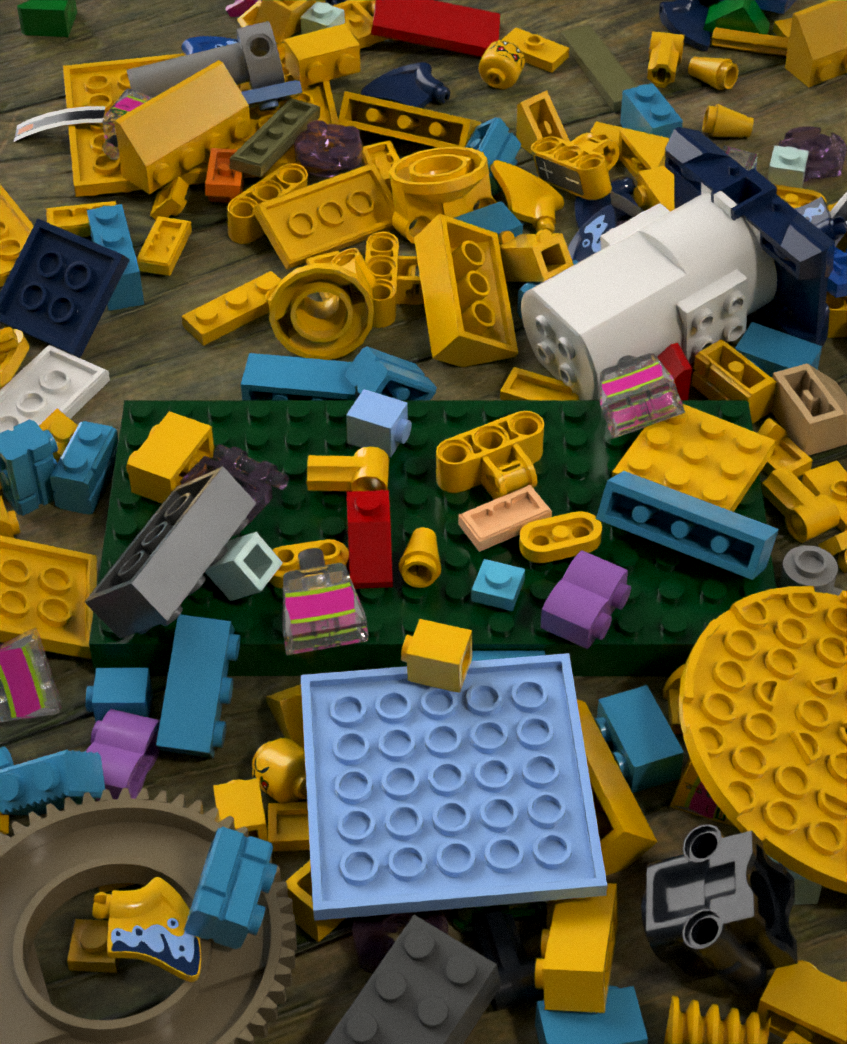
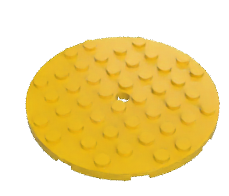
[679,586,847,894]

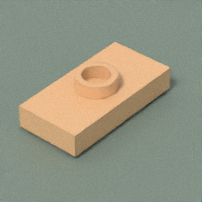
[458,485,552,552]

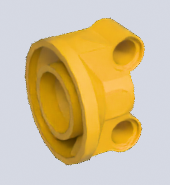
[389,146,497,244]
[265,248,376,360]

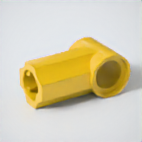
[647,31,685,88]
[307,446,390,491]
[761,467,840,543]

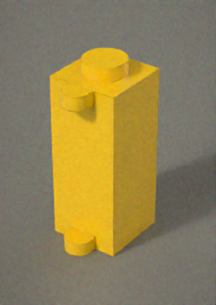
[498,229,574,282]

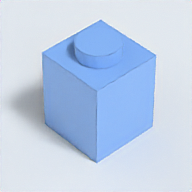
[346,389,412,457]

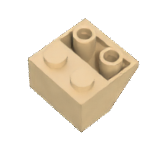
[771,363,847,456]

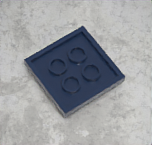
[0,219,130,358]

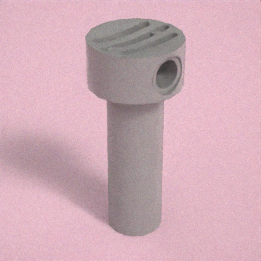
[126,21,285,102]

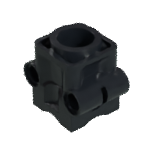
[641,824,798,995]

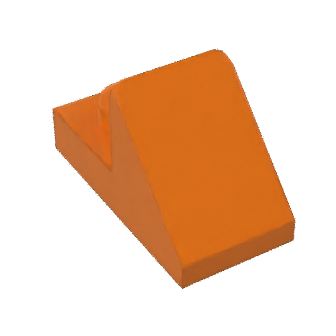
[205,148,244,203]

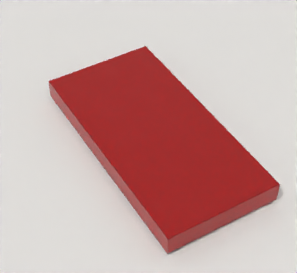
[371,0,500,57]

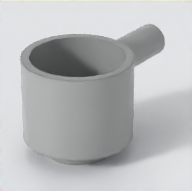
[778,545,845,595]

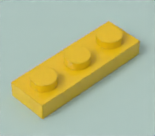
[182,271,281,346]

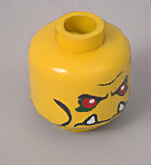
[478,40,525,89]
[252,738,307,803]

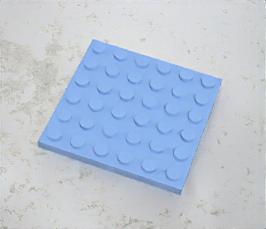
[301,653,607,921]

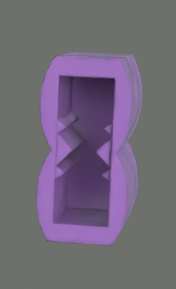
[540,550,631,649]
[86,709,160,801]

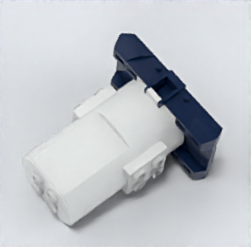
[521,127,835,400]

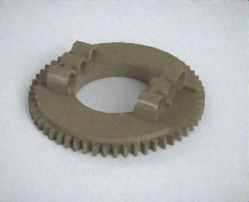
[0,788,297,1044]

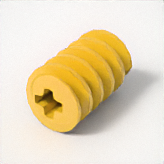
[664,995,771,1044]

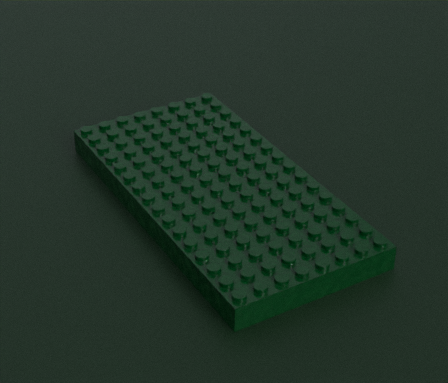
[89,400,776,677]

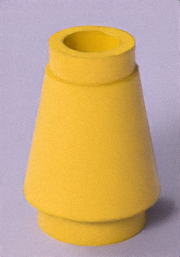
[688,56,739,91]
[702,104,754,138]
[399,527,441,588]

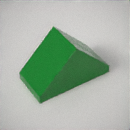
[17,0,77,37]
[703,0,770,35]

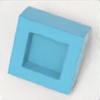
[471,559,525,611]

